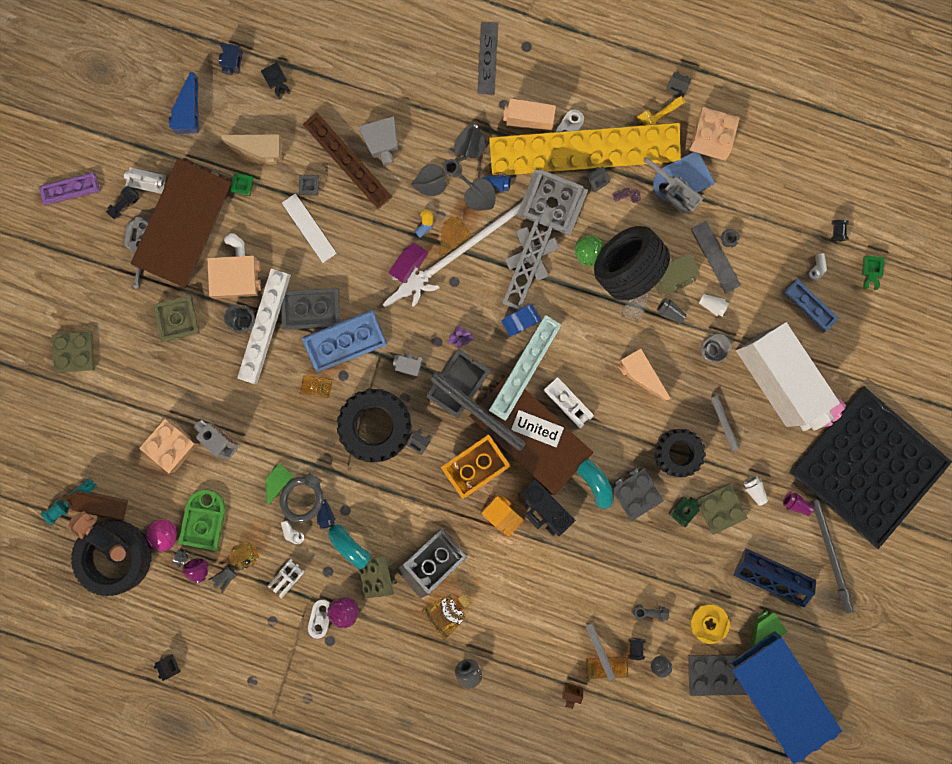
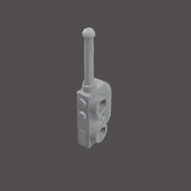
[644,157,704,213]
[124,217,150,289]

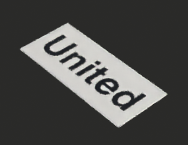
[511,410,564,447]

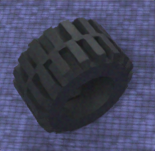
[654,429,706,477]

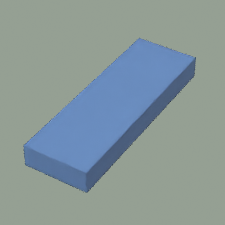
[783,279,839,332]

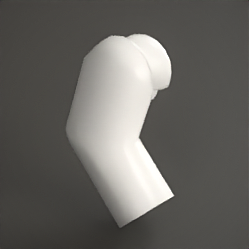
[281,520,304,544]

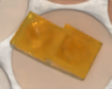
[586,657,629,679]

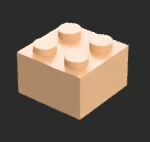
[689,107,740,161]
[139,419,199,473]

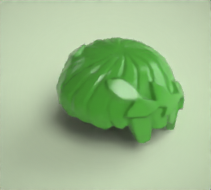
[575,235,604,267]

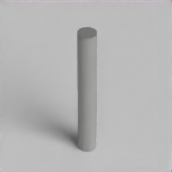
[711,395,739,451]
[586,623,616,681]

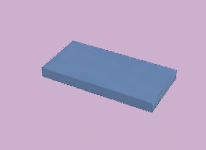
[302,309,387,373]

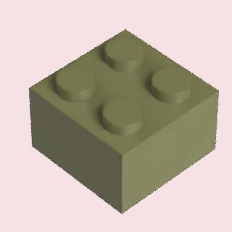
[655,253,700,296]

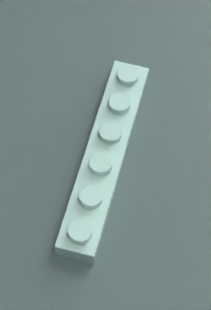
[489,315,561,421]

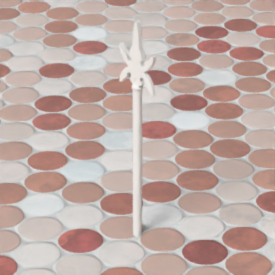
[383,202,522,307]

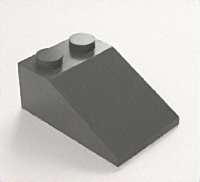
[395,528,467,599]

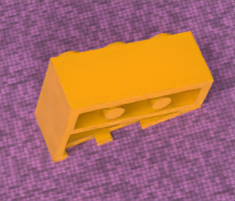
[481,494,524,537]

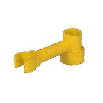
[636,96,685,125]

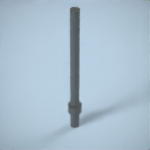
[812,499,854,613]

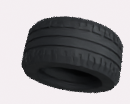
[594,226,670,300]
[71,520,152,596]

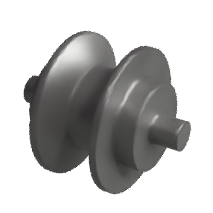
[650,656,672,678]

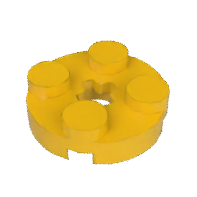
[690,604,730,644]

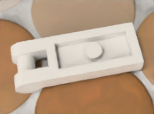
[543,377,594,429]

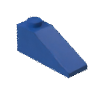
[169,72,199,134]

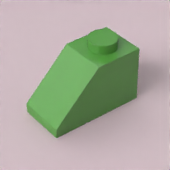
[750,610,788,648]

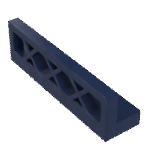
[734,548,816,607]

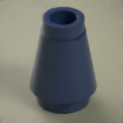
[317,499,336,529]

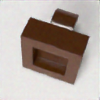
[562,682,583,709]

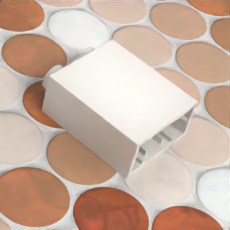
[736,322,840,431]

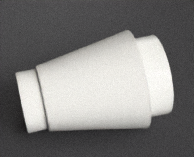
[699,294,729,317]
[744,476,768,506]

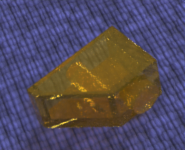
[439,216,472,259]

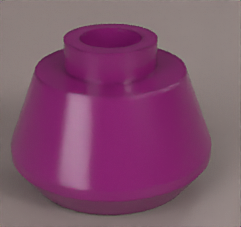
[182,558,208,583]

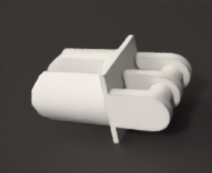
[267,559,305,599]

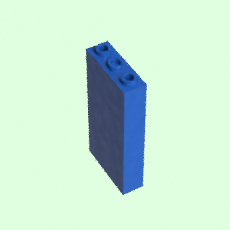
[727,632,843,764]

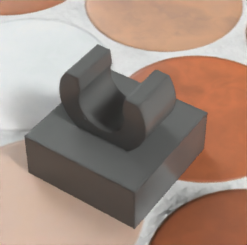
[666,72,691,97]
[586,166,610,192]
[406,429,431,455]

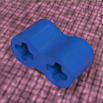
[501,304,542,337]

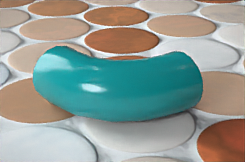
[577,459,614,509]
[328,525,371,569]

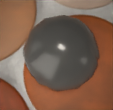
[224,304,256,334]

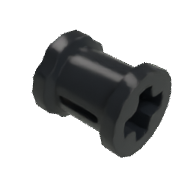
[831,220,849,241]
[628,638,646,660]

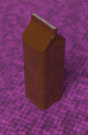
[62,489,128,521]

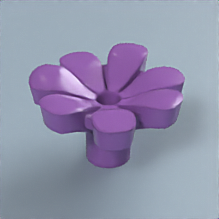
[449,326,474,348]

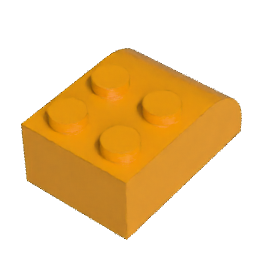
[441,434,511,499]

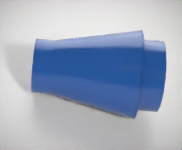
[483,174,511,193]

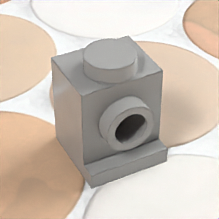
[393,353,423,377]

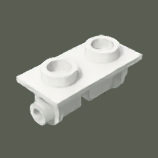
[124,168,167,194]

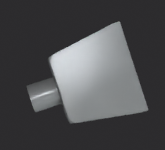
[359,117,398,166]

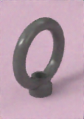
[280,472,323,522]

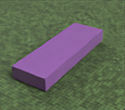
[39,172,100,206]

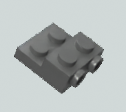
[612,467,664,521]

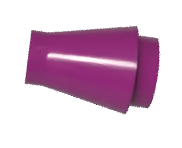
[783,492,814,516]

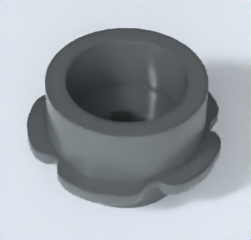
[720,229,739,248]
[172,549,188,568]

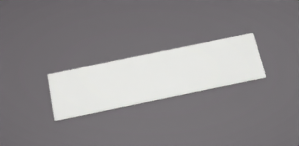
[282,193,337,263]

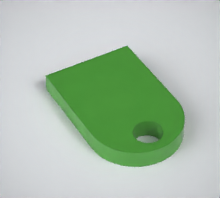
[178,490,226,551]

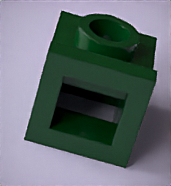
[668,497,700,528]

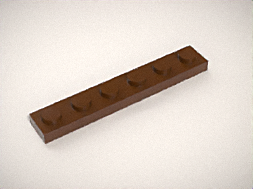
[303,112,392,210]

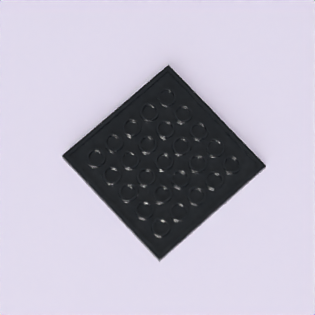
[789,386,952,549]

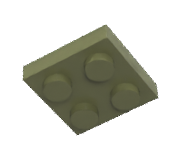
[153,296,200,342]
[52,332,95,373]
[696,483,748,535]

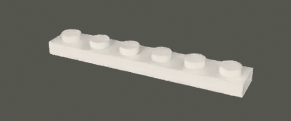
[237,269,291,384]

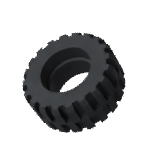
[336,389,412,462]

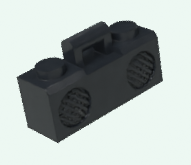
[518,479,576,537]

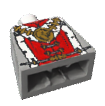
[194,420,240,461]

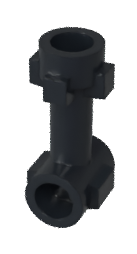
[106,186,140,220]

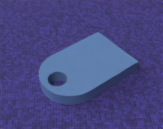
[653,152,715,204]

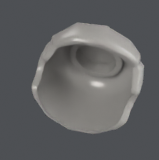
[700,334,732,363]

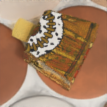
[422,594,470,640]

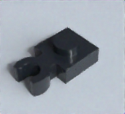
[261,62,290,99]

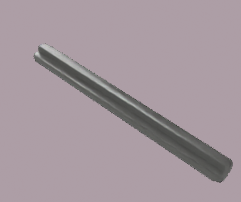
[430,372,526,451]

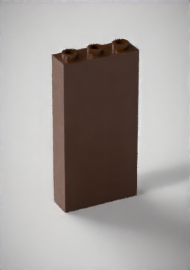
[130,158,232,288]
[469,374,594,495]

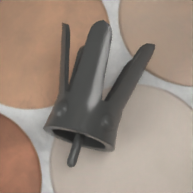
[208,565,237,594]

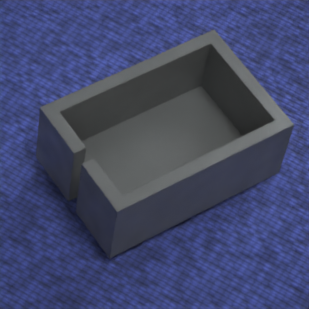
[426,349,491,419]

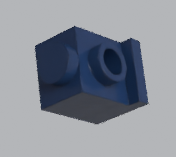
[219,43,243,75]

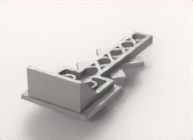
[502,169,588,310]

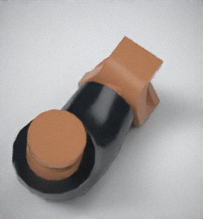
[68,511,128,563]

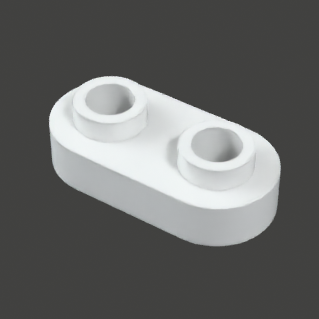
[556,109,584,132]
[308,599,330,639]

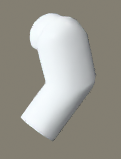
[224,233,245,257]
[809,253,827,280]

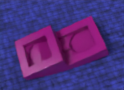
[388,242,428,283]

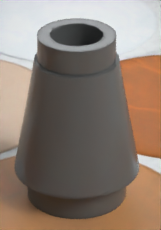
[657,298,687,324]

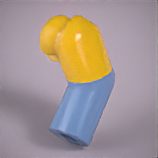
[414,209,434,238]

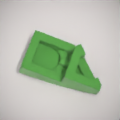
[265,463,294,505]

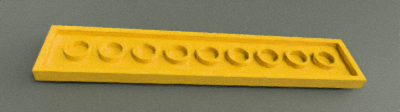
[489,123,681,176]

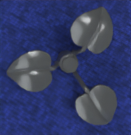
[411,123,496,211]

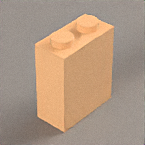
[503,98,556,133]
[207,256,261,299]

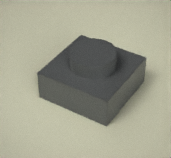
[298,175,319,196]

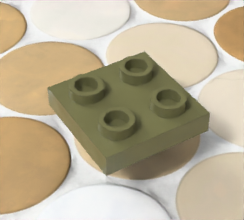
[358,556,397,598]

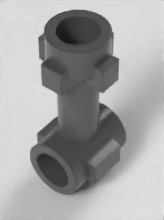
[631,604,669,622]

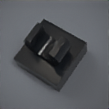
[154,654,181,681]

